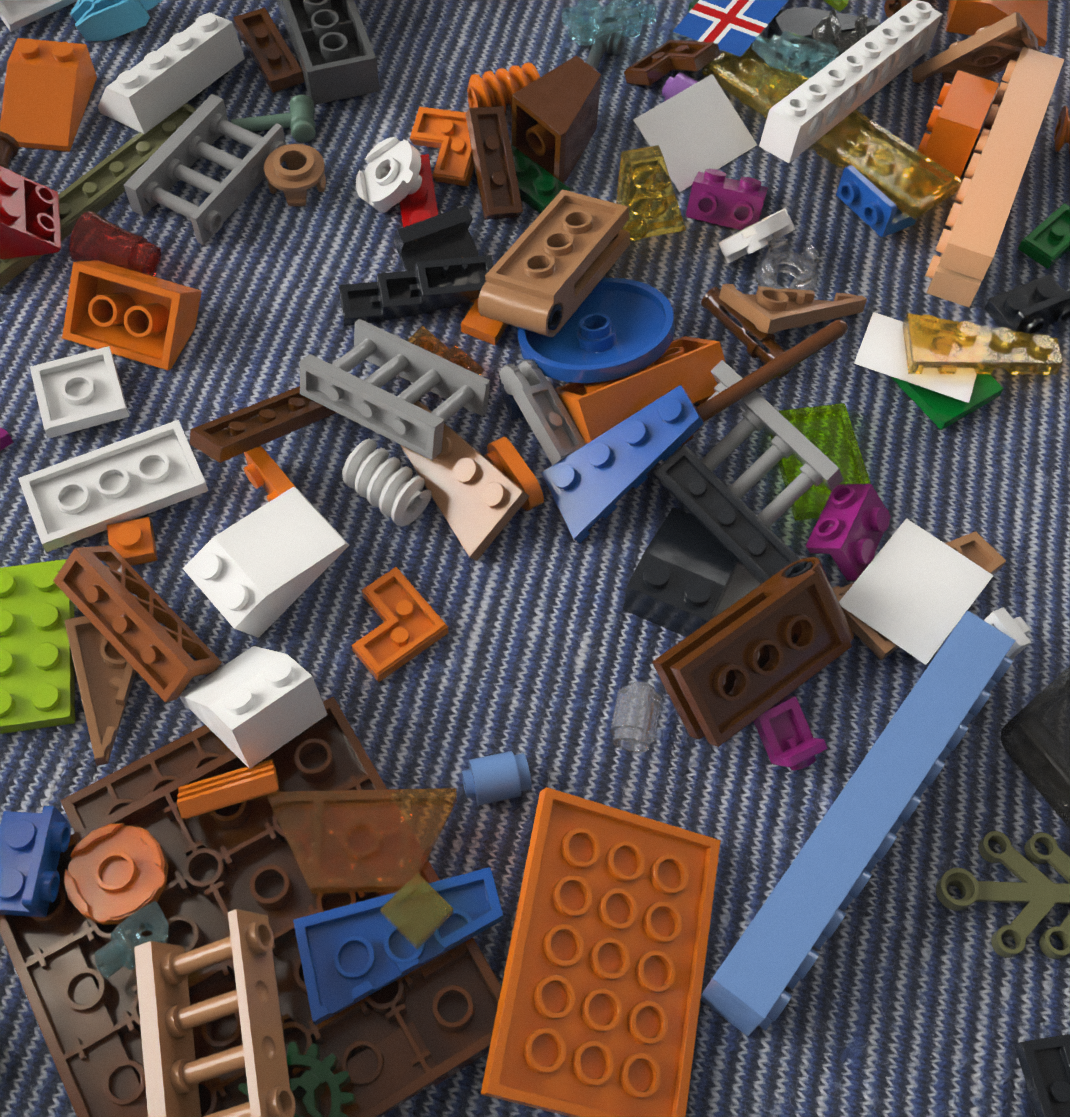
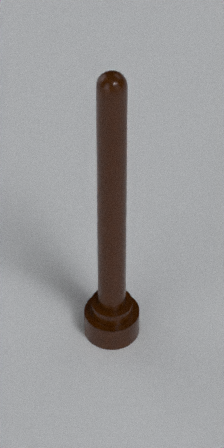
[681,320,848,446]

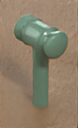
[231,94,316,143]

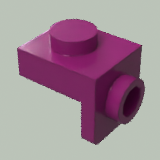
[753,696,828,770]

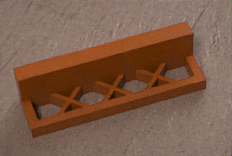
[53,545,222,703]

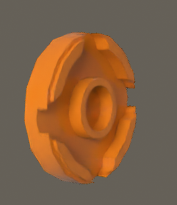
[64,823,168,924]

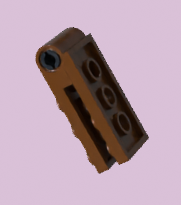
[652,557,854,747]

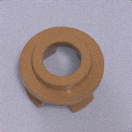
[264,144,326,206]

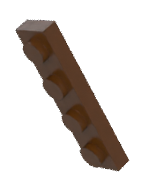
[190,386,337,463]

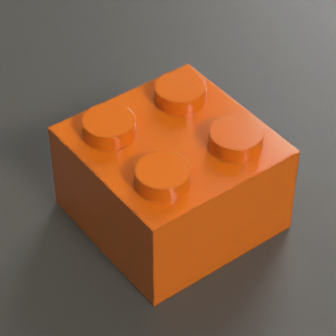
[917,70,999,183]

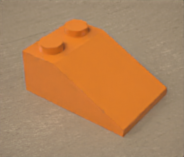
[946,0,1048,47]
[0,38,97,152]

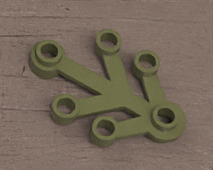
[936,831,1070,959]

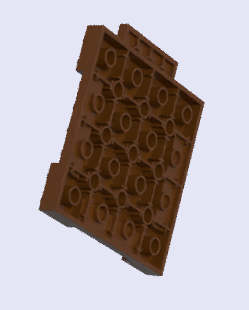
[0,696,501,1117]

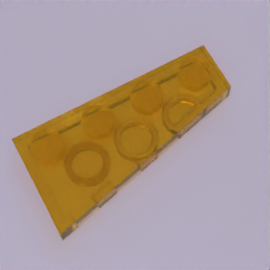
[902,313,1063,375]

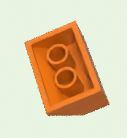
[62,260,202,370]

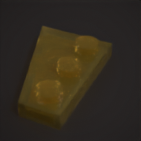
[616,145,686,241]

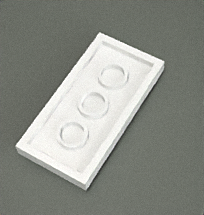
[18,420,209,552]

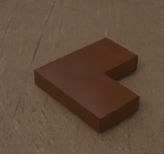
[624,40,720,86]

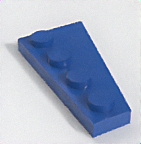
[293,867,503,1026]

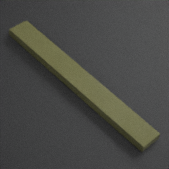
[0,103,197,289]

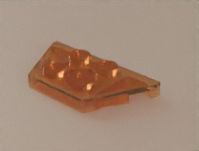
[268,788,457,893]

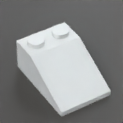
[183,487,349,638]
[179,646,327,769]

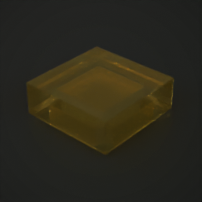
[380,873,454,949]

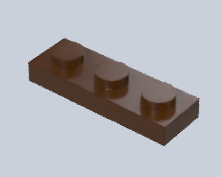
[233,7,304,93]
[465,106,523,220]

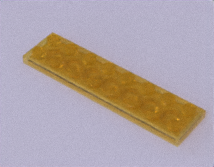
[702,42,962,219]

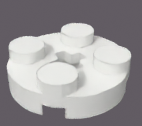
[356,137,422,213]
[718,208,795,263]

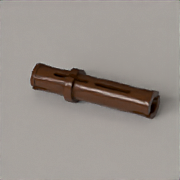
[701,287,794,378]

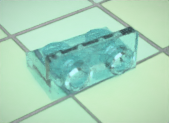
[752,31,839,78]

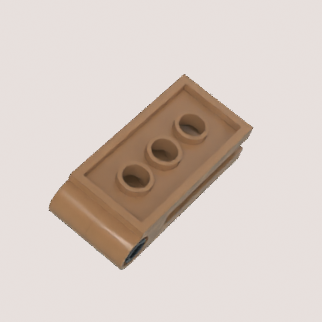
[478,189,630,337]

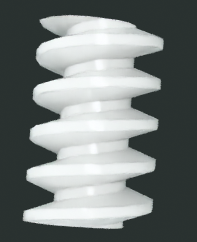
[342,438,432,526]

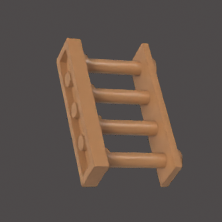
[134,909,296,1117]

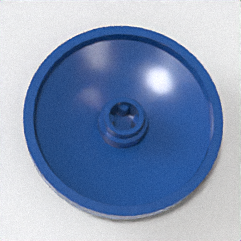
[518,278,675,383]

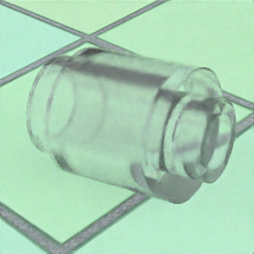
[610,682,662,753]

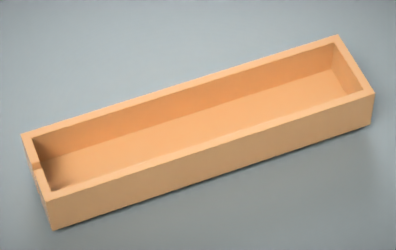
[925,47,1064,308]

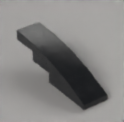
[339,255,494,326]

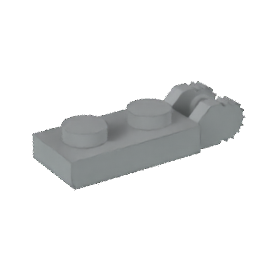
[499,359,586,466]

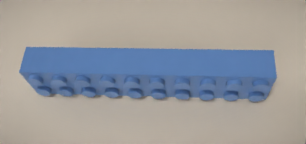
[701,610,1016,1036]

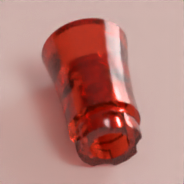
[69,211,161,276]

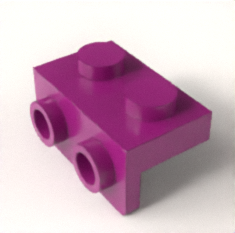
[686,169,768,230]
[806,484,891,581]

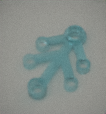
[562,0,656,45]

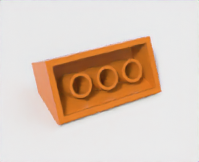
[555,336,725,443]

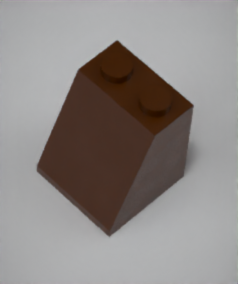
[511,55,601,184]

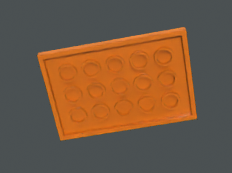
[481,787,721,1117]

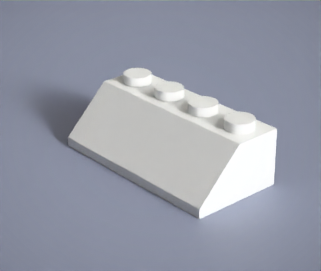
[98,12,245,134]

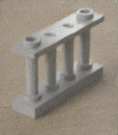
[124,94,286,245]
[300,319,490,460]
[668,360,844,528]

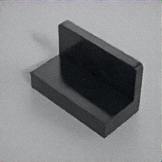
[394,205,479,271]

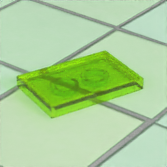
[770,403,871,521]

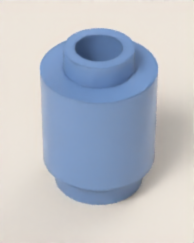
[461,751,532,806]

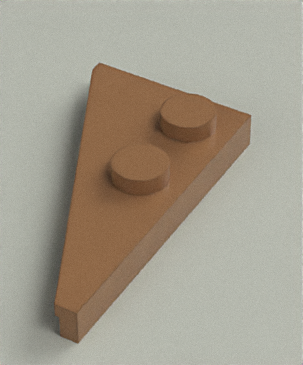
[719,284,867,334]
[64,616,136,766]

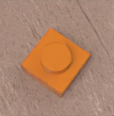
[107,517,158,566]

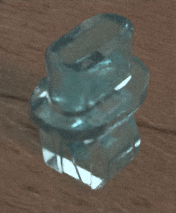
[95,901,168,979]

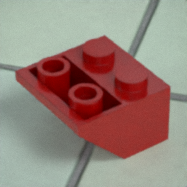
[0,166,61,260]

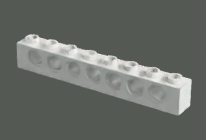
[759,0,943,163]

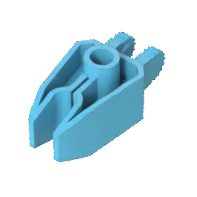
[70,0,164,41]

